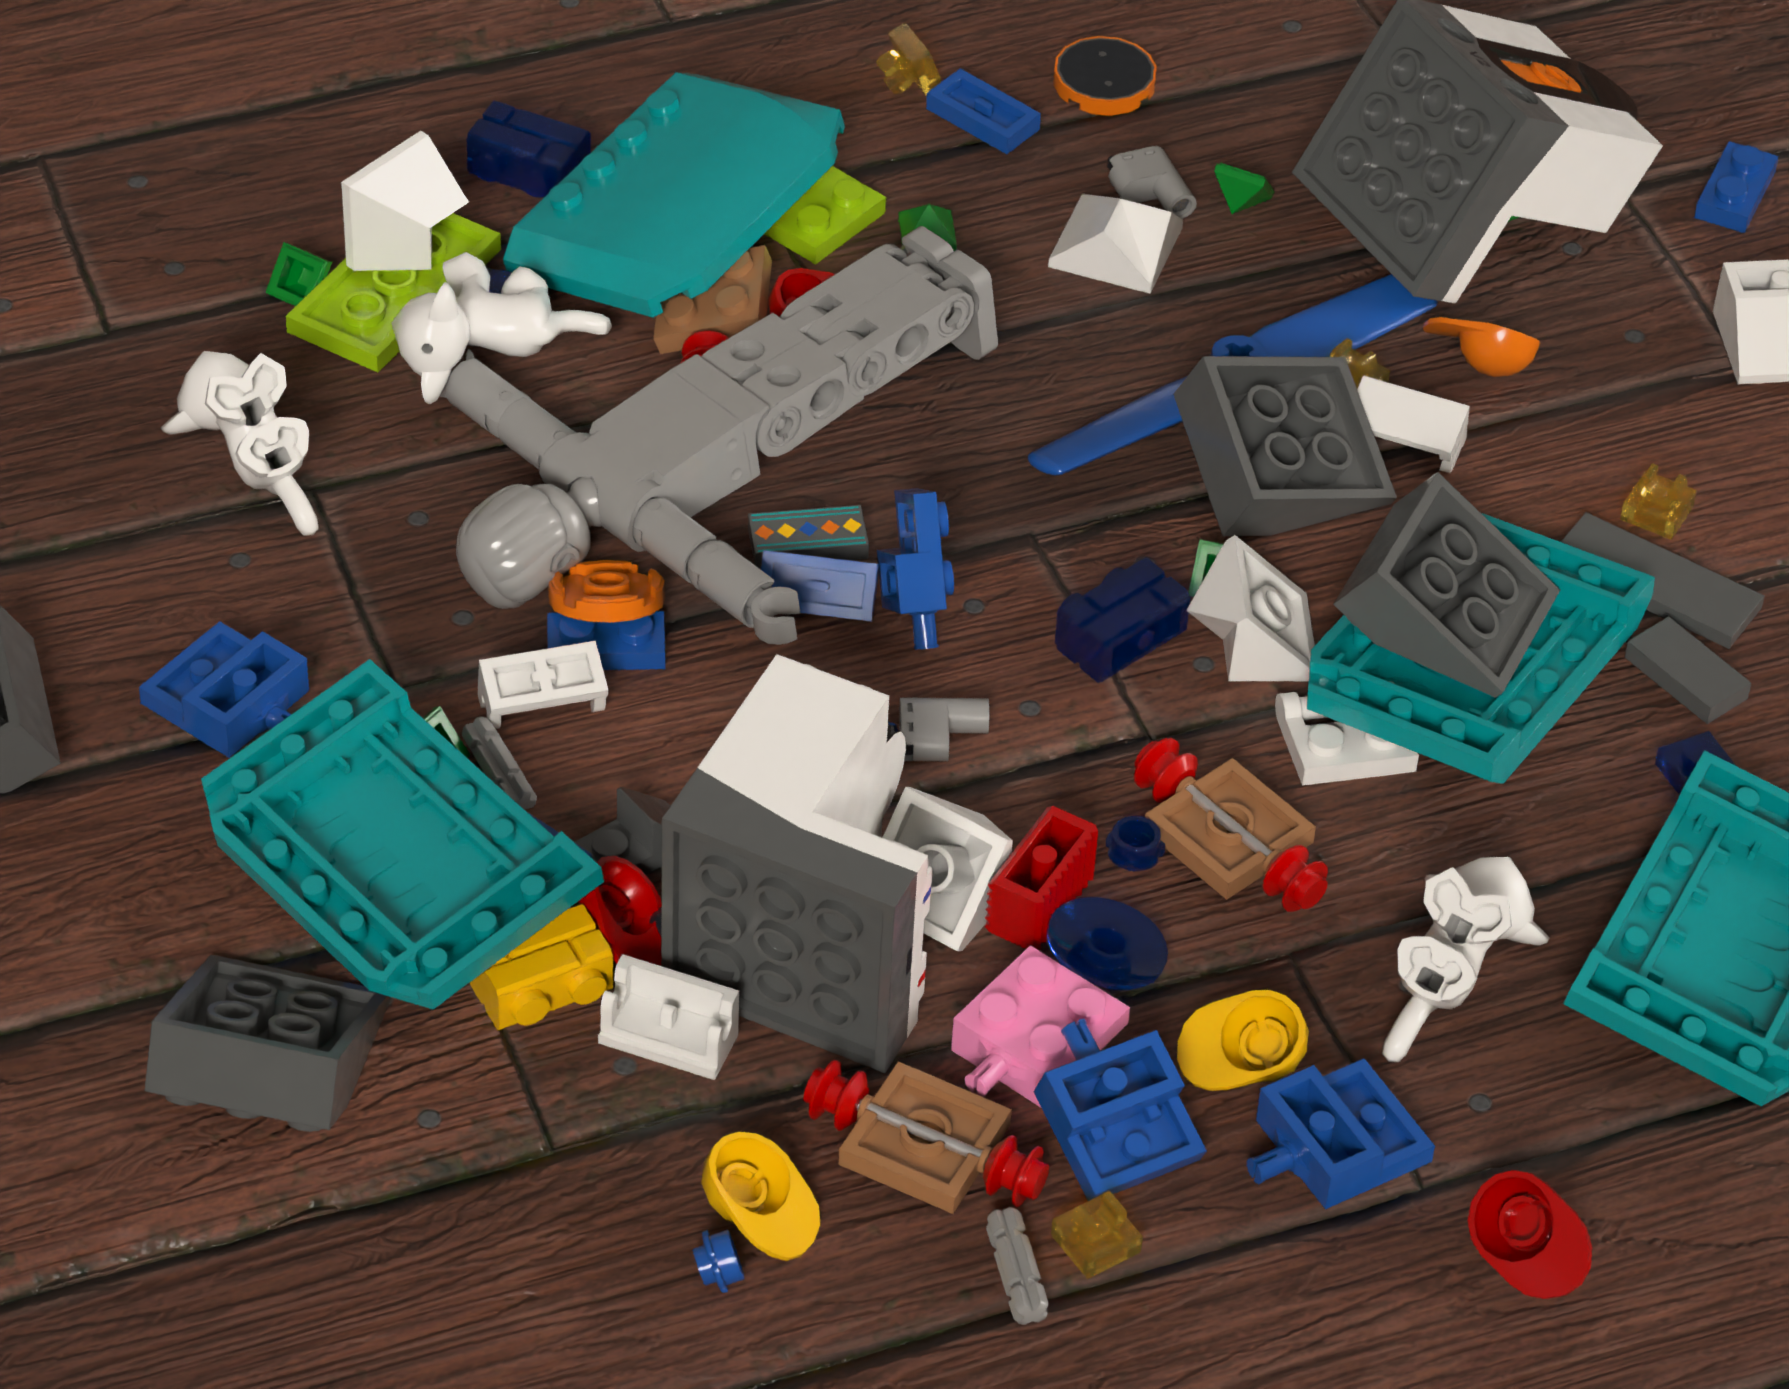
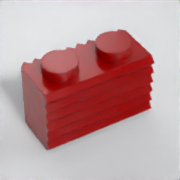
[984,806,1098,951]

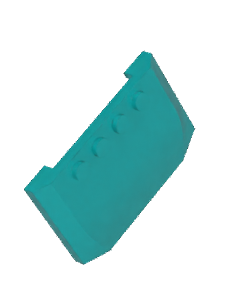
[503,72,845,318]
[1307,512,1655,784]
[201,659,604,1010]
[1563,750,1789,1106]

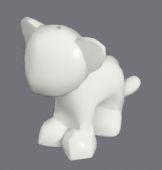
[391,252,612,405]
[161,351,319,536]
[1382,857,1550,1062]

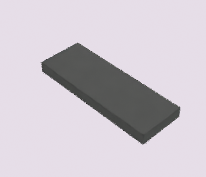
[1561,512,1765,649]

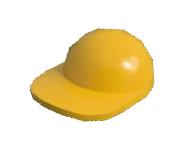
[1177,990,1309,1091]
[701,1132,820,1261]

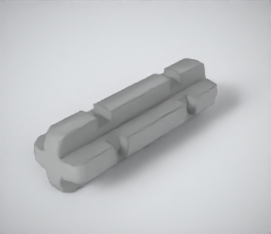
[462,716,537,810]
[986,1207,1049,1325]

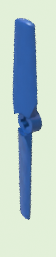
[1027,274,1438,475]

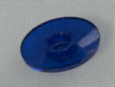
[1047,897,1168,990]

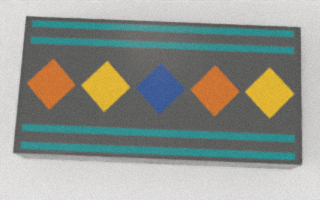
[748,505,869,567]

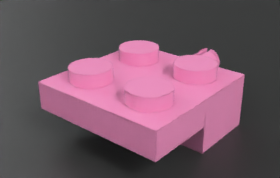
[951,945,1130,1107]

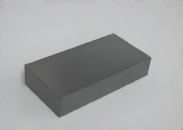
[1625,617,1752,724]

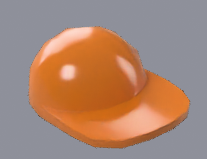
[1423,317,1540,377]

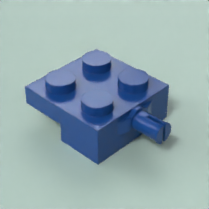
[877,488,954,649]
[139,621,309,758]
[1033,1019,1207,1204]
[1247,1058,1435,1210]

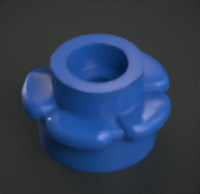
[693,1230,745,1293]

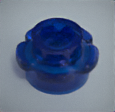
[1106,816,1165,871]

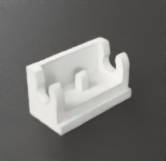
[1357,376,1470,473]
[477,641,609,729]
[598,954,739,1080]

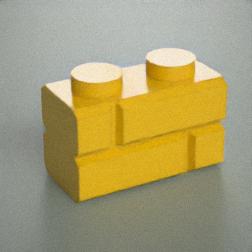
[470,904,613,1031]

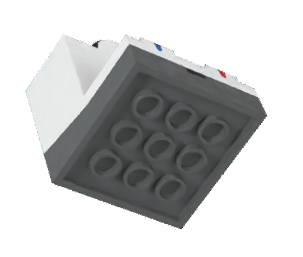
[1292,0,1663,303]
[661,654,932,1073]

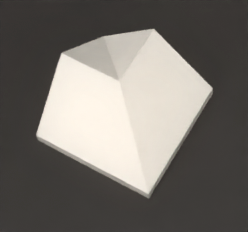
[341,131,469,271]
[1048,194,1183,294]
[1186,535,1315,681]
[882,787,1013,951]

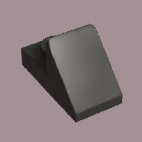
[575,787,670,875]

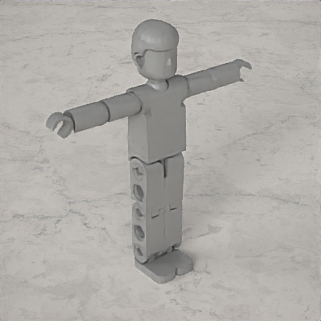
[440,226,998,645]

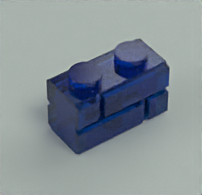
[466,100,591,198]
[1055,557,1191,684]

